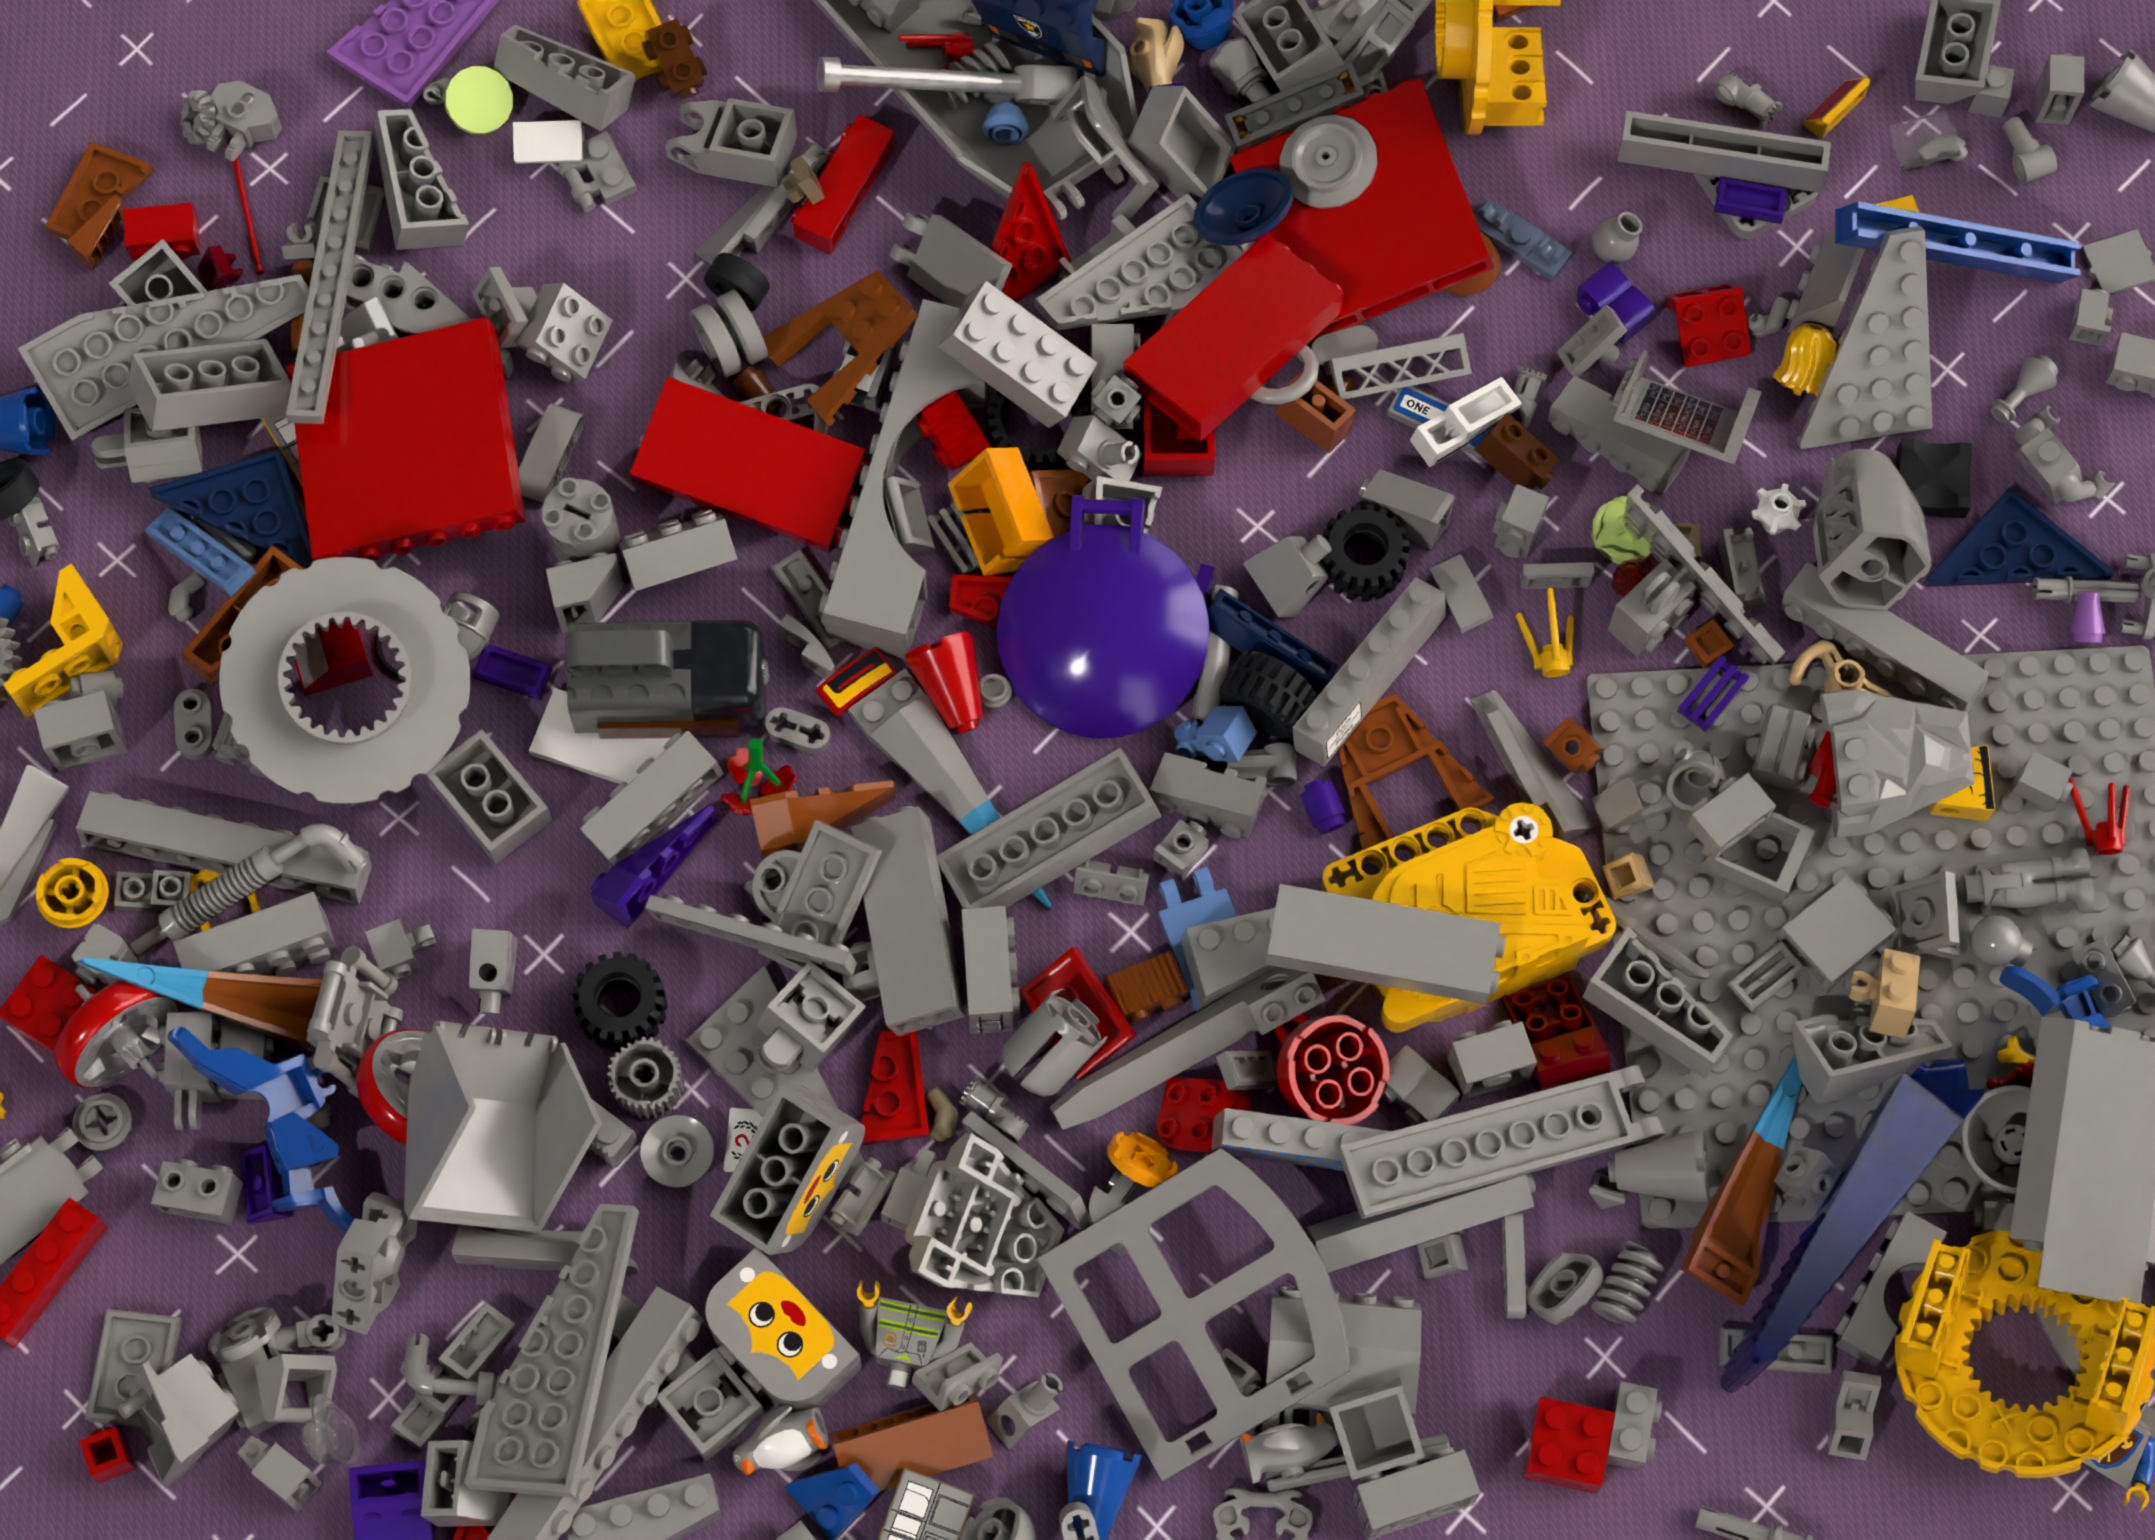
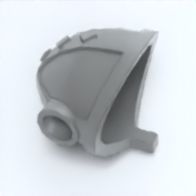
[1666,748,1726,811]

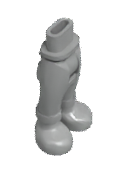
[1963,848,2094,914]

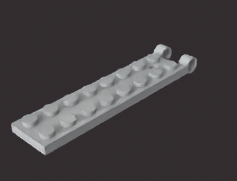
[1337,1065,1665,1219]

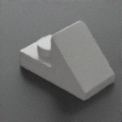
[1591,774,1673,833]

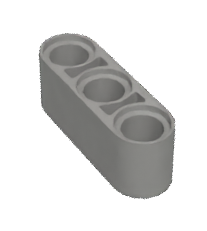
[518,403,585,503]

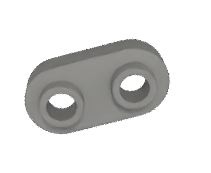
[174,689,214,760]

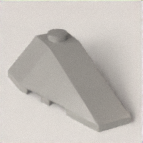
[1792,1015,1953,1105]

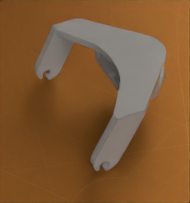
[1051,75,1159,220]

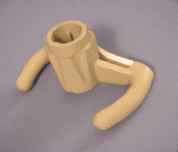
[1789,640,1892,697]

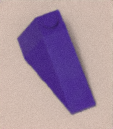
[590,804,718,929]

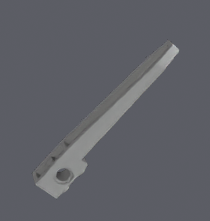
[1050,967,1326,1130]

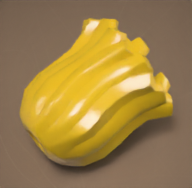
[1773,323,1837,397]

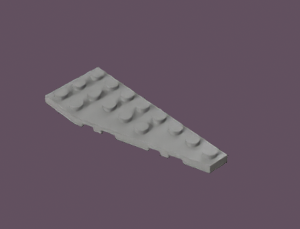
[17,274,309,440]
[464,1204,639,1498]

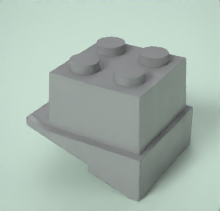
[117,1353,240,1489]

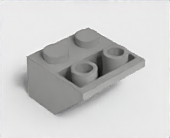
[546,552,624,633]
[421,1440,512,1527]

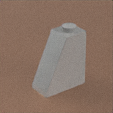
[1358,469,1455,551]

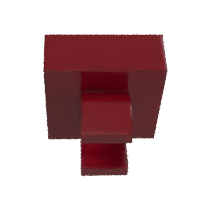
[198,245,244,291]

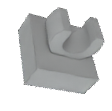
[281,222,319,260]

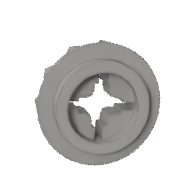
[179,90,217,145]
[72,1093,132,1152]

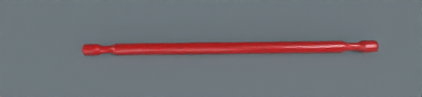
[227,137,264,274]

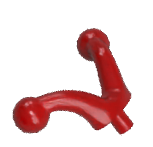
[1986,1062,2034,1091]

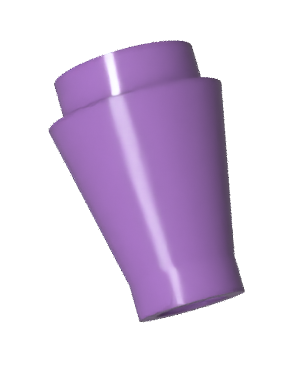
[2070,592,2106,642]

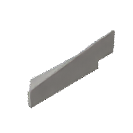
[695,142,829,265]

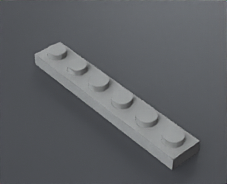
[645,894,857,977]

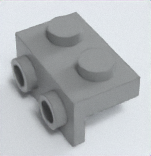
[911,1342,1003,1411]

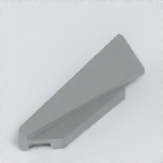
[1470,690,1596,842]
[0,764,69,926]
[451,1226,638,1273]

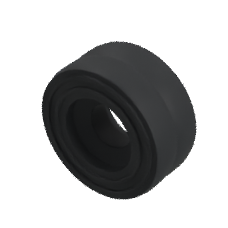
[704,253,770,312]

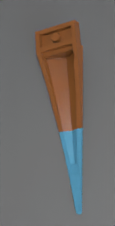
[78,957,323,1053]
[1680,1053,1802,1306]

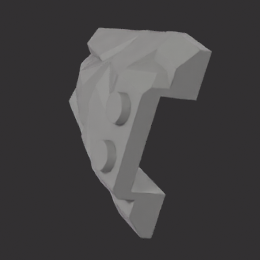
[1819,689,1974,838]
[904,1133,1064,1297]

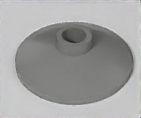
[640,1115,714,1188]

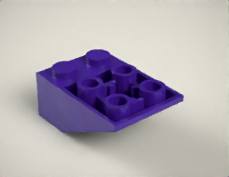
[349,1460,436,1540]

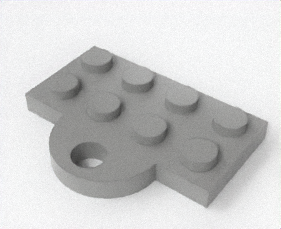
[752,820,883,974]

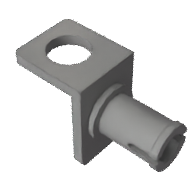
[987,1373,1063,1449]

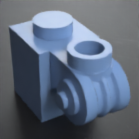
[1174,706,1257,762]

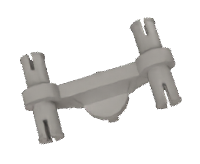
[2120,553,2155,641]

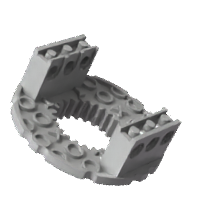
[219,557,470,808]

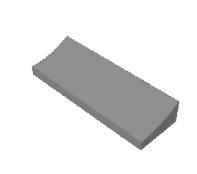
[937,747,1162,909]

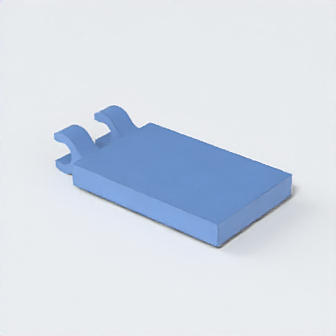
[1158,867,1244,1013]

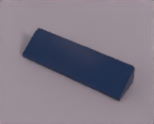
[1207,589,1338,697]

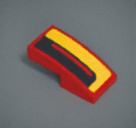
[815,647,897,717]

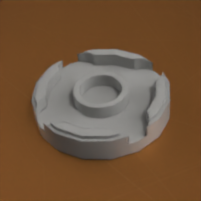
[208,1307,281,1363]

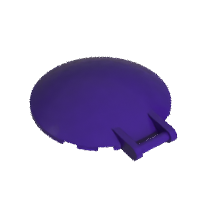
[997,495,1210,739]

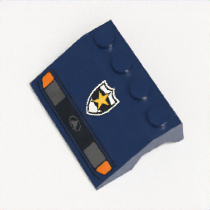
[971,0,1105,78]

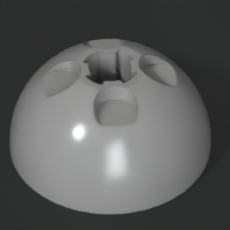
[1961,1085,2031,1195]

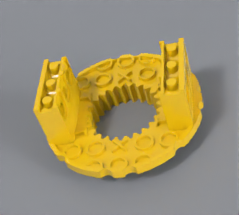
[1435,0,1561,135]
[1894,1231,2155,1478]

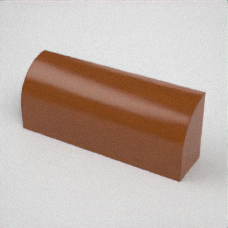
[829,1393,994,1491]

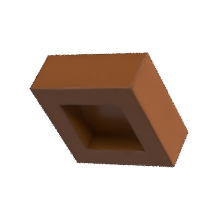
[1683,619,1734,669]

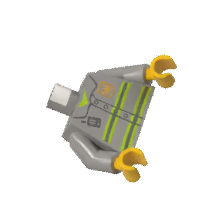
[857,1280,973,1391]

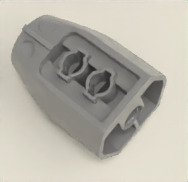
[1813,449,1932,611]

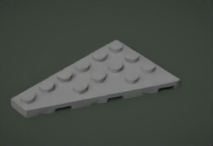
[1796,226,1933,449]
[1624,484,1785,666]

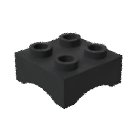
[1896,438,1972,518]

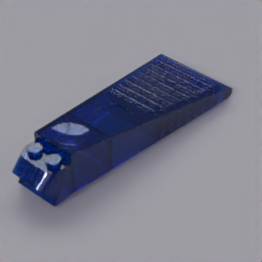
[1720,1058,1985,1393]

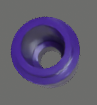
[1300,779,1346,835]

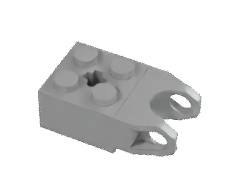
[665,98,798,188]

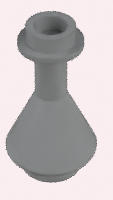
[1991,355,2058,423]
[2110,935,2155,990]

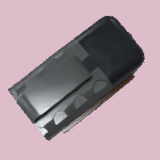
[565,620,770,739]

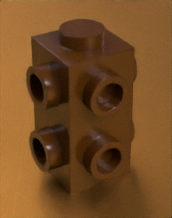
[642,18,707,100]
[1474,413,1559,490]

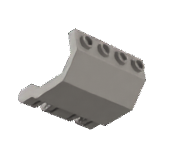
[1261,1286,1422,1442]

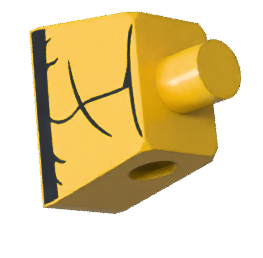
[1929,745,1995,821]

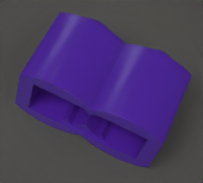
[1577,262,1656,344]

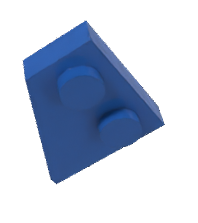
[784,1462,880,1540]

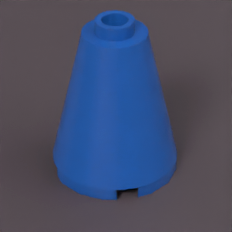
[0,386,56,456]
[1066,1440,1142,1540]

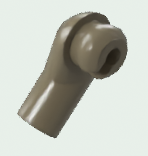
[925,1087,958,1143]

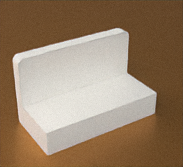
[513,120,585,164]

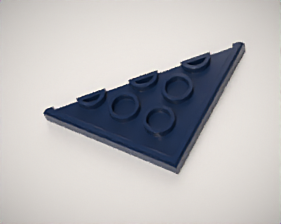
[149,449,314,569]
[1923,487,2115,587]

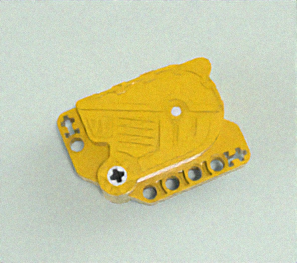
[1320,802,1616,1033]

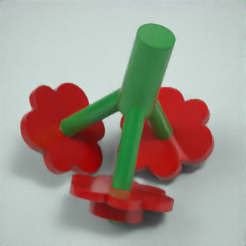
[720,738,797,816]

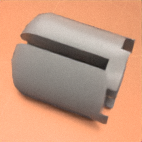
[1001,990,1107,1097]

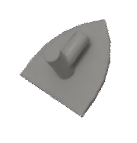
[336,296,399,354]

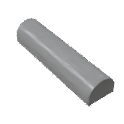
[1191,584,1238,727]

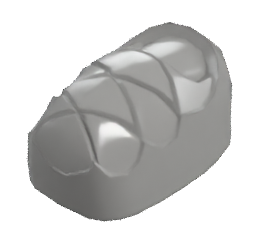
[1526,1251,1604,1325]

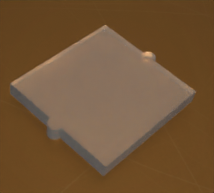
[1889,110,1961,171]

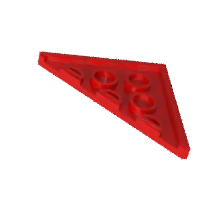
[990,161,1071,303]

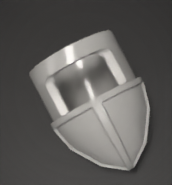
[443,592,500,661]

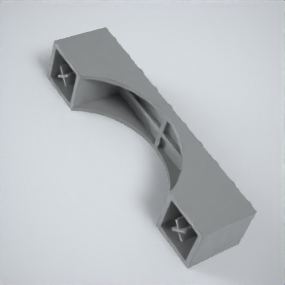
[819,299,992,659]

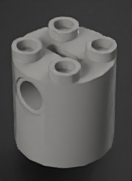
[542,477,620,562]

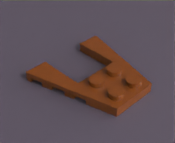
[763,270,918,427]
[1337,693,1493,851]

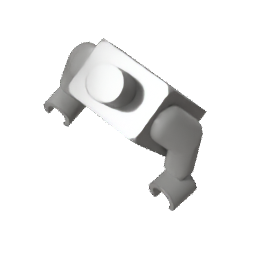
[2014,405,2115,506]

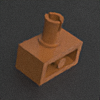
[1275,369,1356,453]

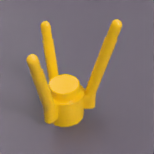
[1516,587,1574,678]

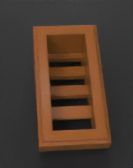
[67,194,125,270]

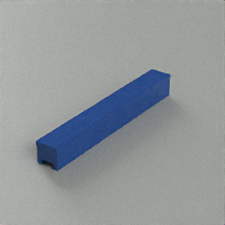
[1835,201,2081,284]

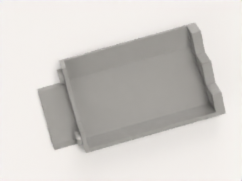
[2010,1017,2155,1305]

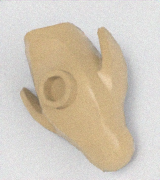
[1127,17,1184,95]

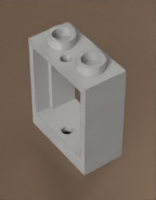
[1701,812,1816,903]

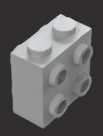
[515,283,613,382]

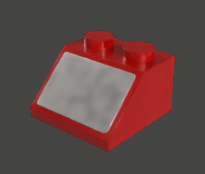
[294,621,374,696]

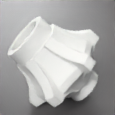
[1751,483,1806,535]

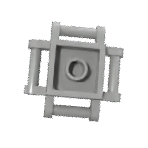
[306,946,404,1097]

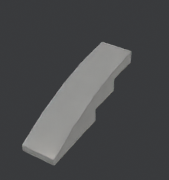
[391,1302,515,1452]

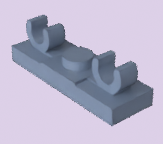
[1474,197,1573,282]

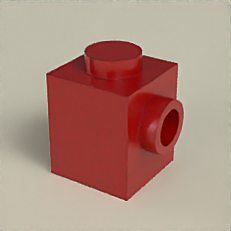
[79,1427,136,1484]

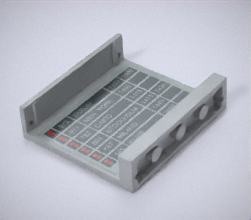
[1611,349,1761,464]

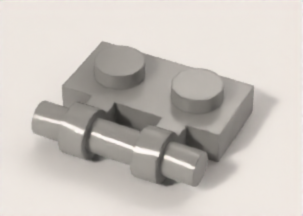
[558,131,637,212]

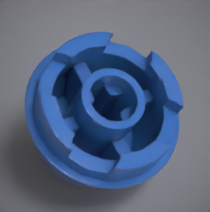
[1168,0,1233,50]

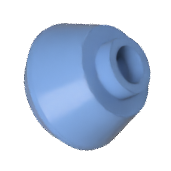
[982,101,1029,145]

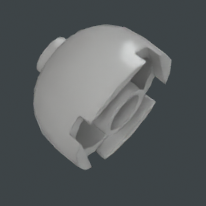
[960,1497,1037,1540]

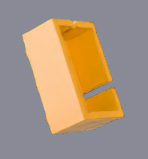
[948,447,1054,576]

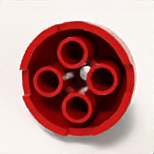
[1276,1015,1390,1125]

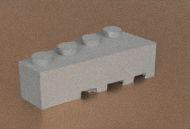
[372,109,469,250]

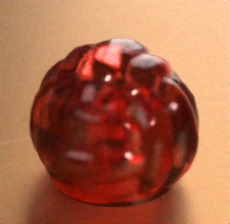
[1611,562,1649,598]

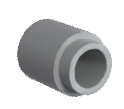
[69,671,123,706]

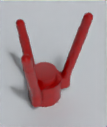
[898,32,974,70]
[2068,778,2130,855]

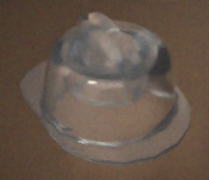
[299,1393,361,1465]

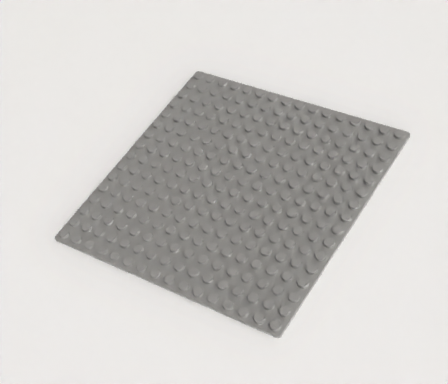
[1586,646,2155,1230]

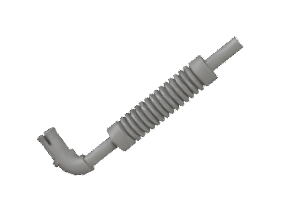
[130,824,368,955]
[400,1333,657,1408]

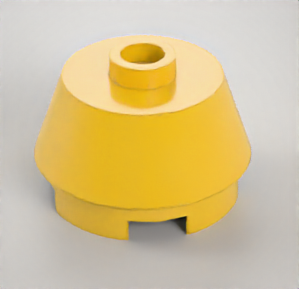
[36,858,109,928]

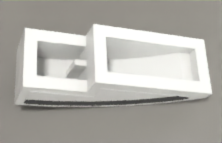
[1410,377,1522,467]

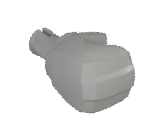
[1209,36,1272,103]

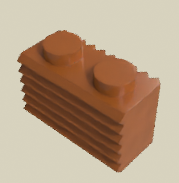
[1104,951,1188,1026]

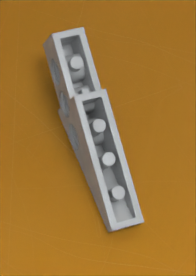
[344,253,514,379]

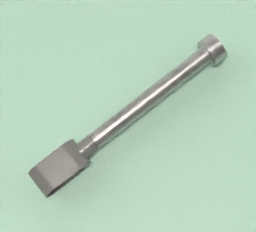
[816,57,1078,106]

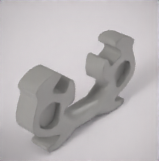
[1212,1487,1313,1540]

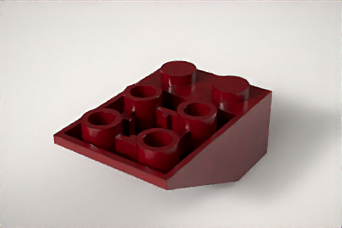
[1501,975,1610,1092]

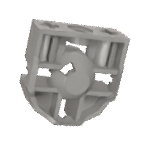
[331,1192,418,1335]

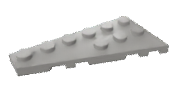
[686,966,864,1193]

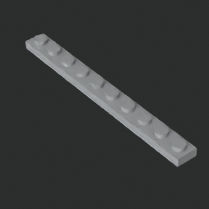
[286,130,375,424]

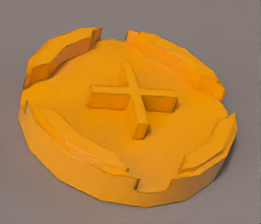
[1107,1131,1178,1188]

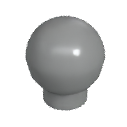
[1592,212,1642,264]
[1971,915,2033,967]

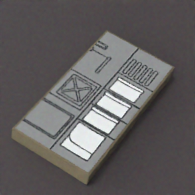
[877,1468,975,1540]

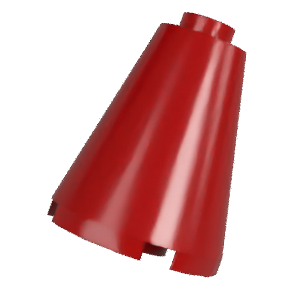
[905,631,983,734]

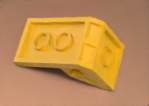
[3,563,123,719]

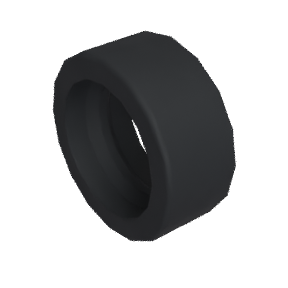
[0,457,40,521]

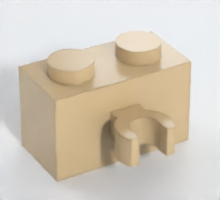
[1849,948,1920,1039]

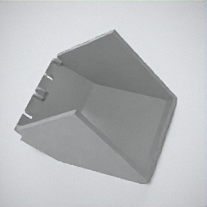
[404,1020,602,1233]

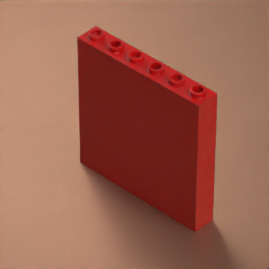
[1229,78,1495,345]
[287,317,526,562]

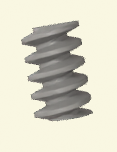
[939,42,1013,110]
[1591,1241,1665,1324]

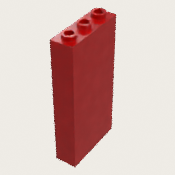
[1123,234,1344,442]
[630,376,870,553]

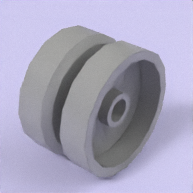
[689,289,768,379]

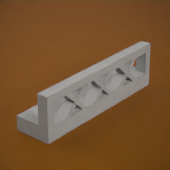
[1323,333,1472,400]

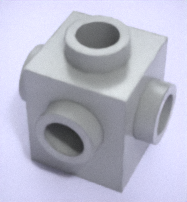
[1091,375,1142,428]
[1774,1145,1841,1209]

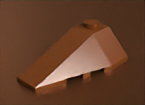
[749,780,896,860]

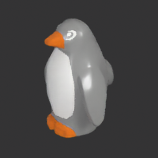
[733,1404,828,1475]
[1240,1413,1338,1484]

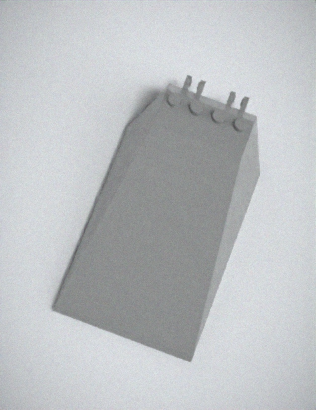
[812,0,1138,220]

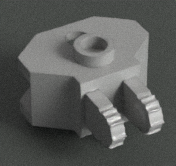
[206,80,283,162]

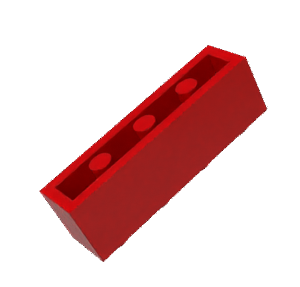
[791,114,896,255]
[0,1197,108,1348]

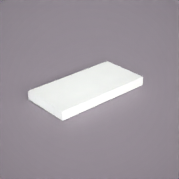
[529,688,670,784]

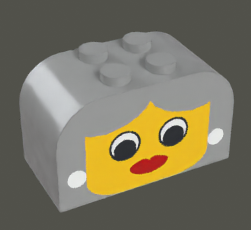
[710,1085,865,1255]
[705,1247,863,1413]

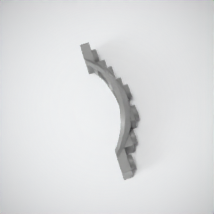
[1335,0,1432,77]

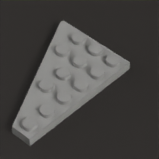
[1033,193,1244,331]

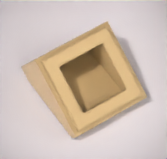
[1602,852,1654,900]

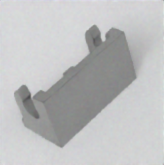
[1717,528,1765,607]

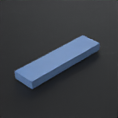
[145,506,256,597]

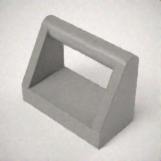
[883,476,935,557]
[255,1354,337,1423]

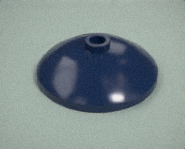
[1194,168,1293,246]

